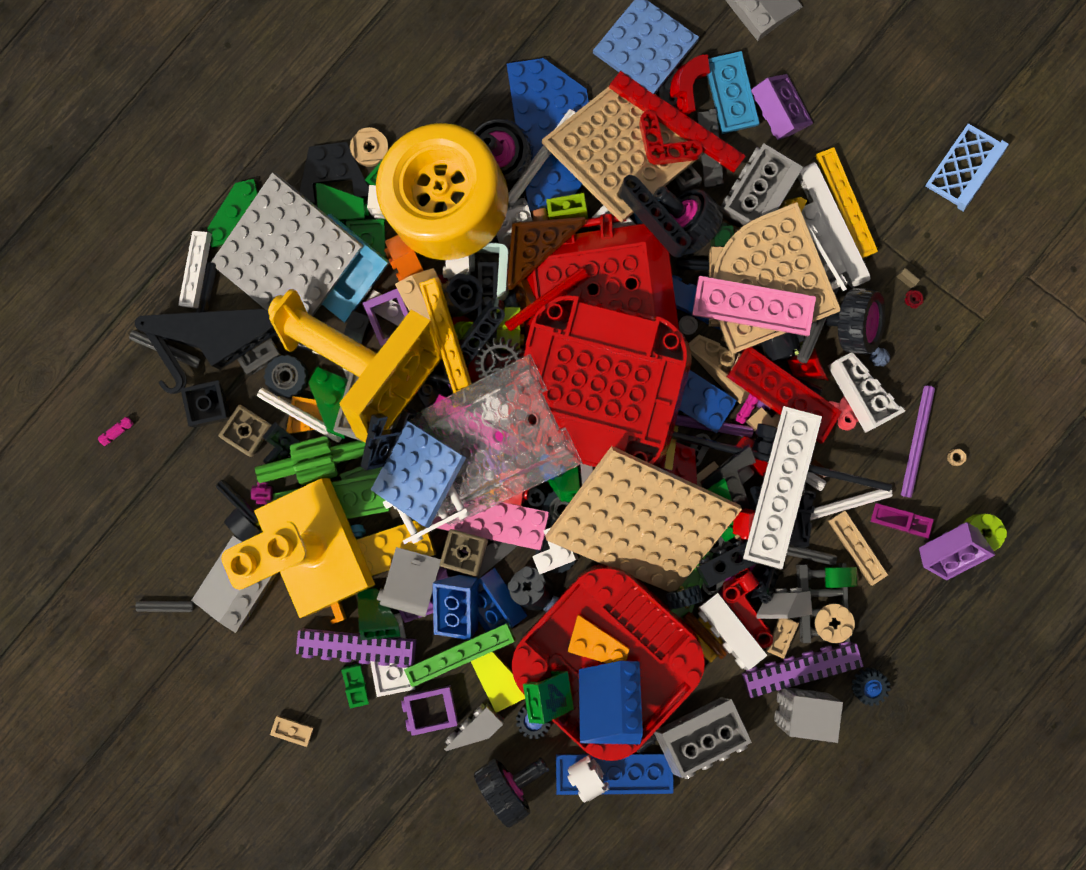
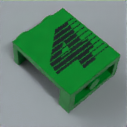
[523,671,574,724]

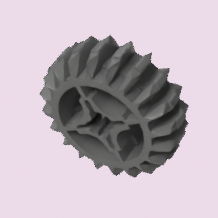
[475,337,524,390]

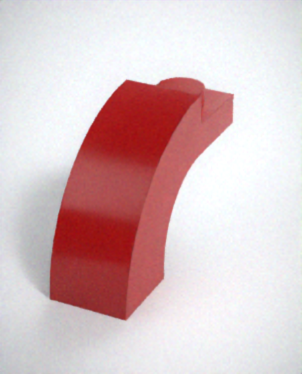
[670,54,710,116]

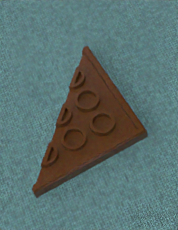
[507,217,586,290]

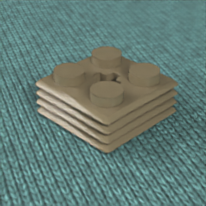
[218,405,272,457]
[440,529,488,577]

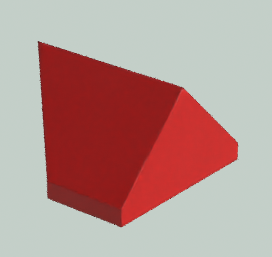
[787,348,829,381]

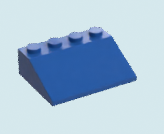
[579,661,643,745]

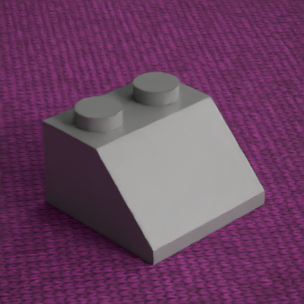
[757,588,812,619]

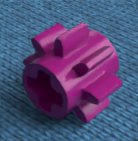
[251,482,273,505]

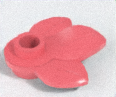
[829,396,859,431]

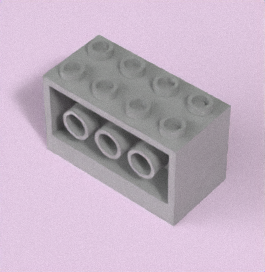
[721,143,803,228]
[774,687,843,743]
[654,697,752,779]

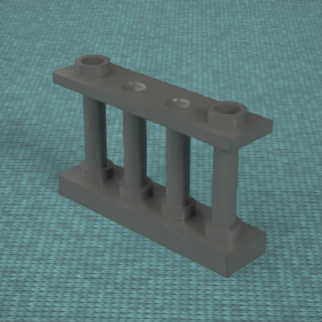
[796,563,853,643]

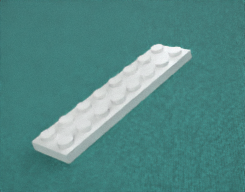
[743,406,822,569]

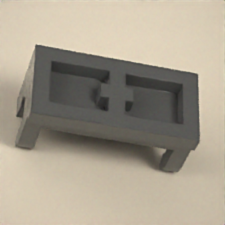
[237,338,281,376]

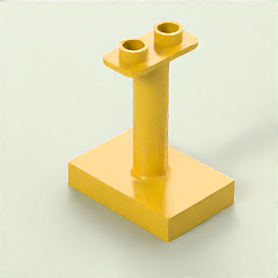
[268,289,442,443]
[221,478,375,618]

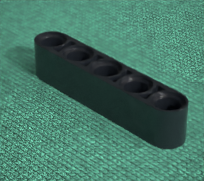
[618,175,691,257]
[444,299,505,379]

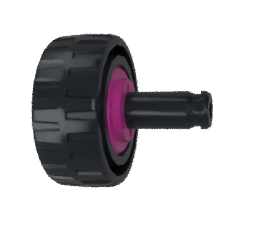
[474,119,533,185]
[654,186,723,255]
[824,289,885,354]
[474,758,549,827]

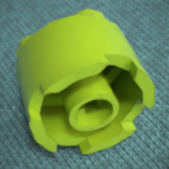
[963,514,1007,551]

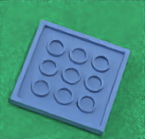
[593,0,699,94]
[371,421,466,528]

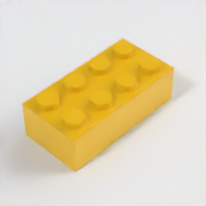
[356,521,436,576]

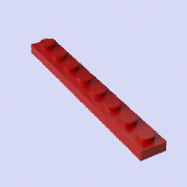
[609,71,746,173]

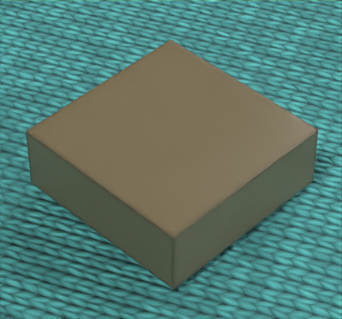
[896,268,920,288]

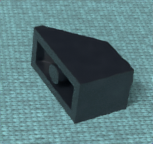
[344,311,371,345]

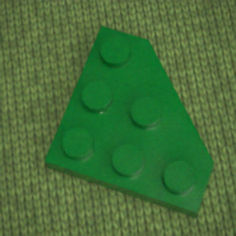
[207,179,258,248]
[309,367,348,439]

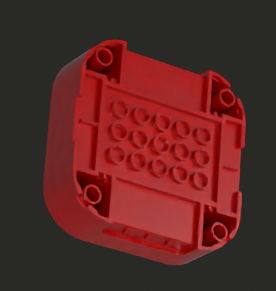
[509,296,691,467]
[512,564,705,761]

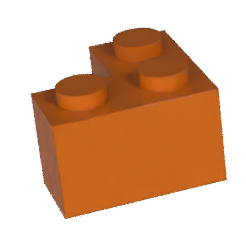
[384,235,424,282]

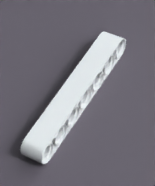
[798,162,870,288]

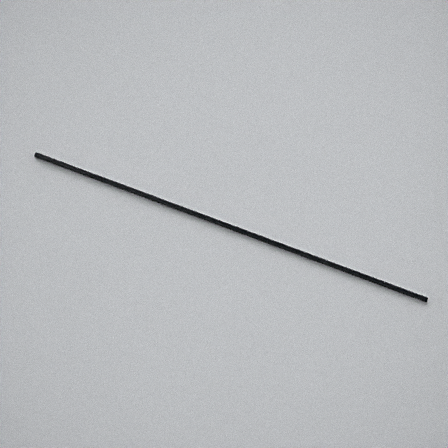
[297,343,892,492]

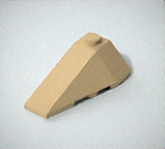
[395,268,442,320]
[689,335,750,404]

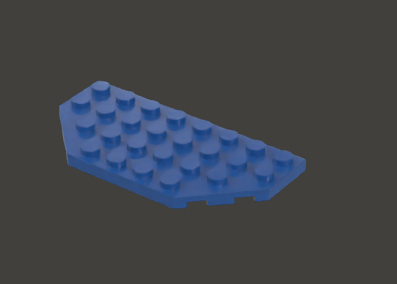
[507,58,589,212]

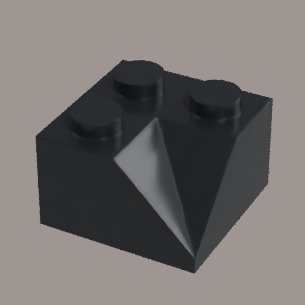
[181,380,231,428]

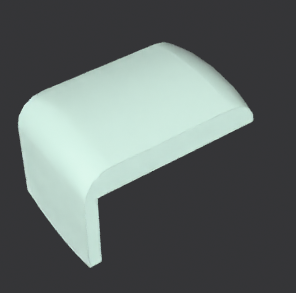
[478,243,510,301]

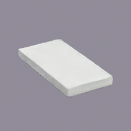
[371,613,415,697]

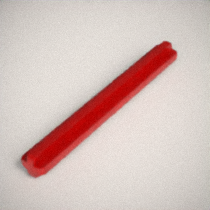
[505,267,588,331]

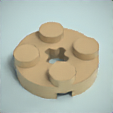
[350,127,389,167]
[815,603,855,643]

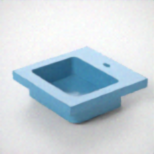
[322,214,390,323]

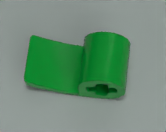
[825,567,857,588]

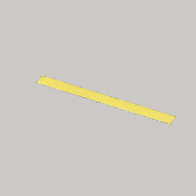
[665,425,678,471]

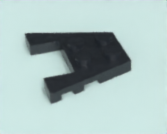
[300,142,369,204]
[361,408,418,470]
[700,445,757,510]
[750,486,816,548]

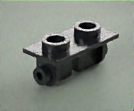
[751,566,778,604]

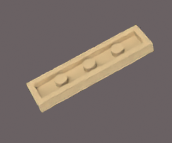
[828,510,888,586]

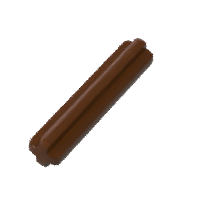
[683,612,728,659]

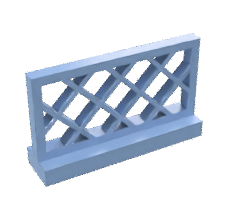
[925,124,1009,212]

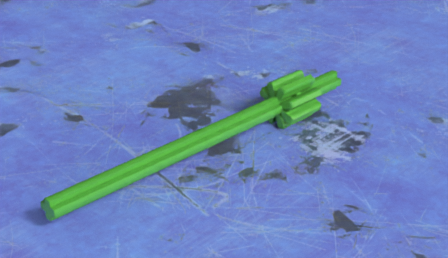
[255,401,511,485]

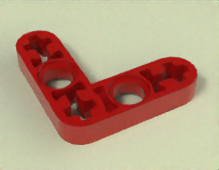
[639,111,703,165]

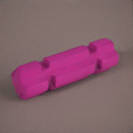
[736,394,758,424]
[98,417,133,446]

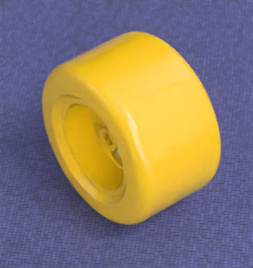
[376,123,509,260]

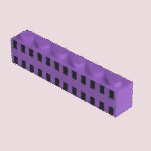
[296,628,416,668]
[742,641,863,698]

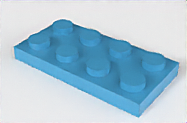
[707,51,759,134]

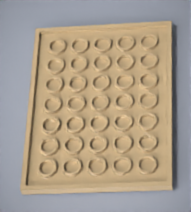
[545,446,742,592]

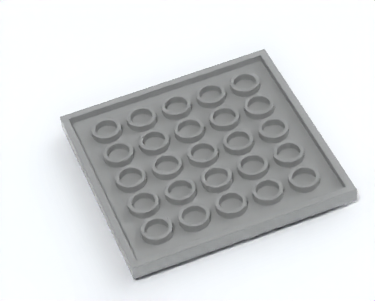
[211,172,364,316]

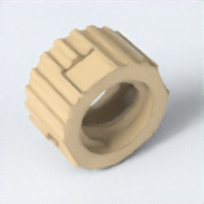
[947,449,967,466]

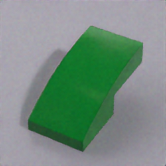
[341,663,369,708]

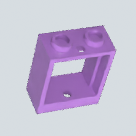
[363,289,409,346]
[401,685,459,736]

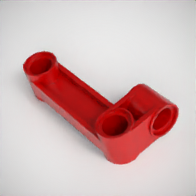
[721,568,773,648]

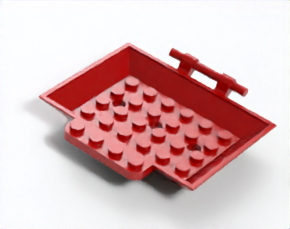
[524,213,679,339]

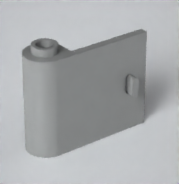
[377,547,441,617]

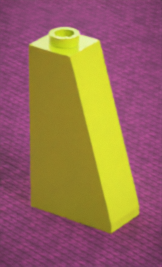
[471,651,525,713]

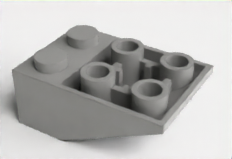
[444,702,504,751]

